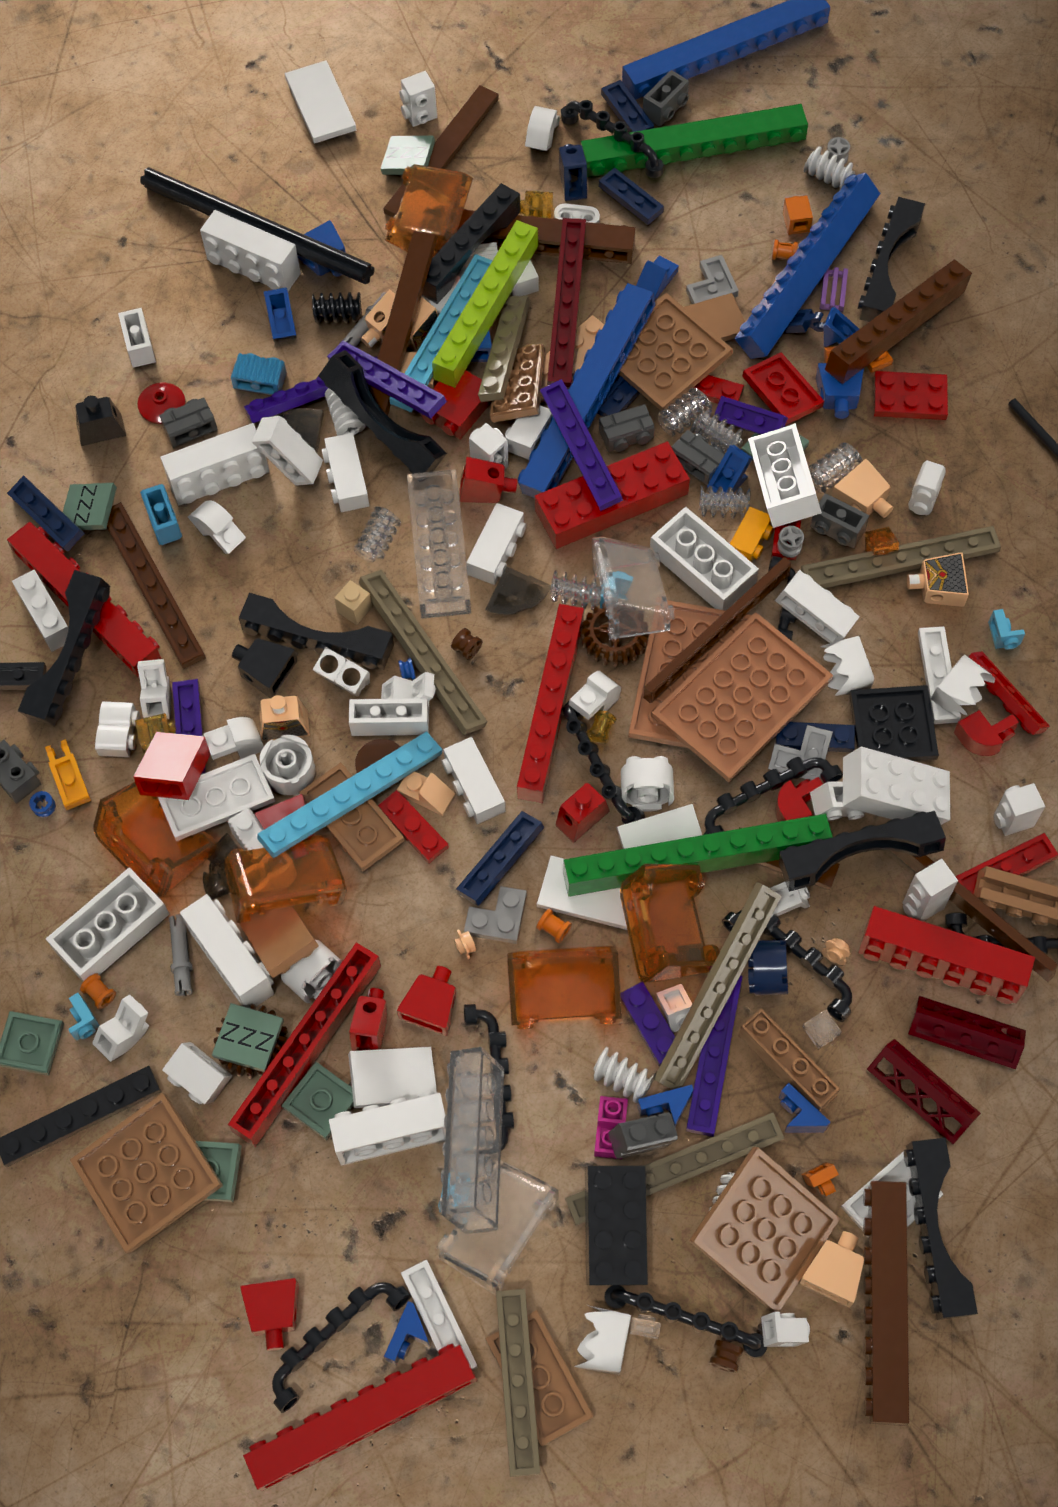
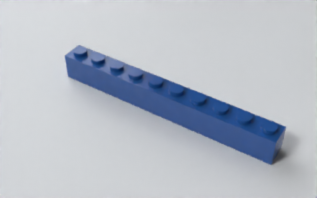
[622,0,830,100]
[734,173,881,359]
[518,283,656,498]

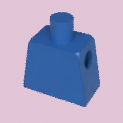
[297,220,346,277]
[816,363,864,419]

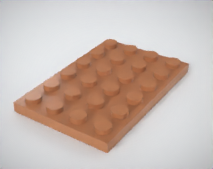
[628,598,752,748]
[651,612,833,782]

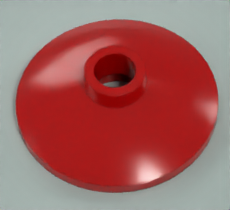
[137,382,186,424]

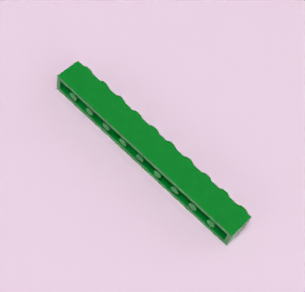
[581,103,808,177]
[563,814,833,897]

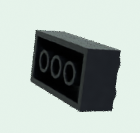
[585,1166,648,1285]

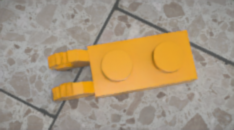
[45,739,91,810]

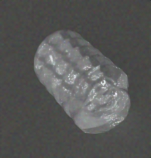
[658,388,712,437]
[690,408,744,453]
[808,443,863,493]
[699,485,750,519]
[354,506,401,562]
[550,570,605,610]

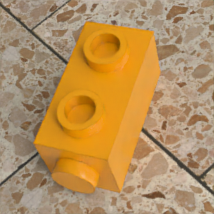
[730,506,774,562]

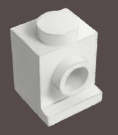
[761,1312,810,1347]

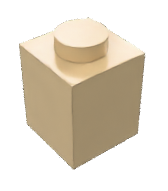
[334,580,372,625]

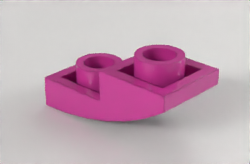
[594,1096,628,1160]

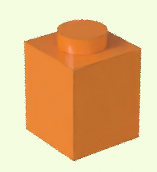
[783,195,813,235]

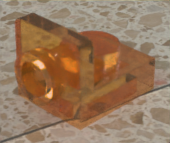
[865,527,899,555]

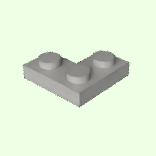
[686,255,739,304]
[768,725,833,780]
[464,886,527,944]

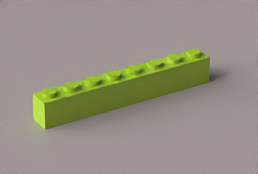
[432,220,538,388]

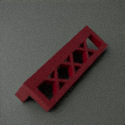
[908,996,1026,1070]
[867,1039,981,1145]

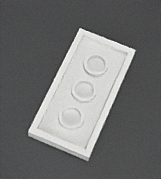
[158,754,275,841]

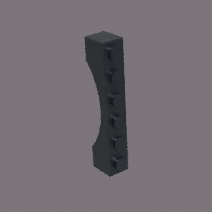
[422,183,521,304]
[858,197,925,322]
[318,350,447,479]
[18,570,110,726]
[239,593,394,670]
[779,811,946,892]
[904,1137,978,1320]

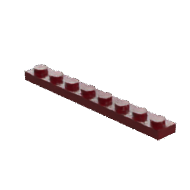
[547,218,586,388]

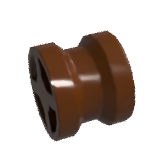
[451,628,483,660]
[709,1340,744,1373]

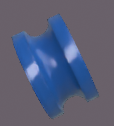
[398,658,416,681]
[29,791,56,817]

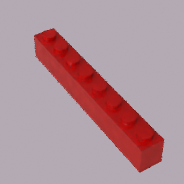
[7,522,161,678]
[517,604,584,804]
[228,942,381,1147]
[243,1344,478,1491]

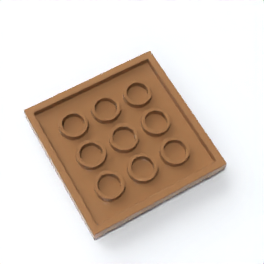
[619,293,733,412]
[70,1093,223,1254]
[689,1147,840,1312]

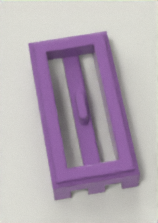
[820,267,848,312]

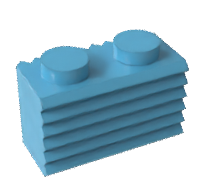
[231,353,287,395]
[140,484,182,545]

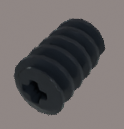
[312,292,362,324]

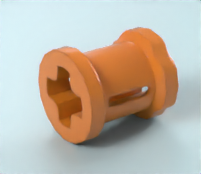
[772,239,798,260]
[536,909,572,943]
[80,973,116,1010]

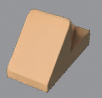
[397,772,456,816]

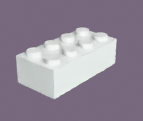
[200,210,301,291]
[160,423,270,506]
[748,424,822,528]
[650,507,759,611]
[843,747,950,825]
[46,867,170,982]
[180,894,274,1008]
[329,1091,450,1166]

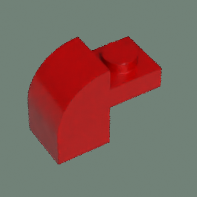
[954,710,1019,756]
[775,777,823,822]

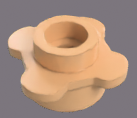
[454,930,476,959]
[821,938,851,965]

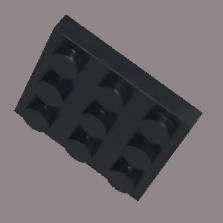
[849,685,939,761]

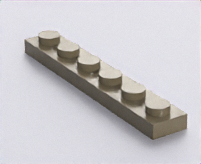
[478,295,531,402]
[496,1289,540,1477]

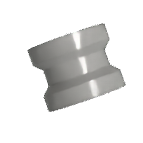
[827,137,850,165]
[777,526,804,557]

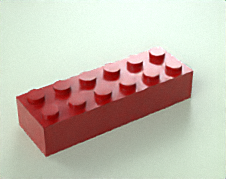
[535,441,690,549]
[858,906,1035,1004]

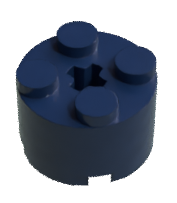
[748,940,788,996]

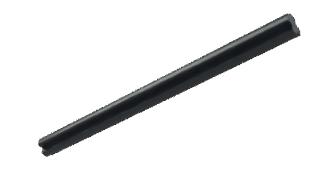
[140,167,375,284]

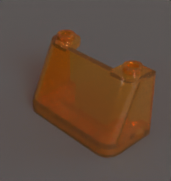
[385,164,473,258]
[93,782,218,898]
[224,835,347,923]
[620,864,720,983]
[507,946,622,1029]

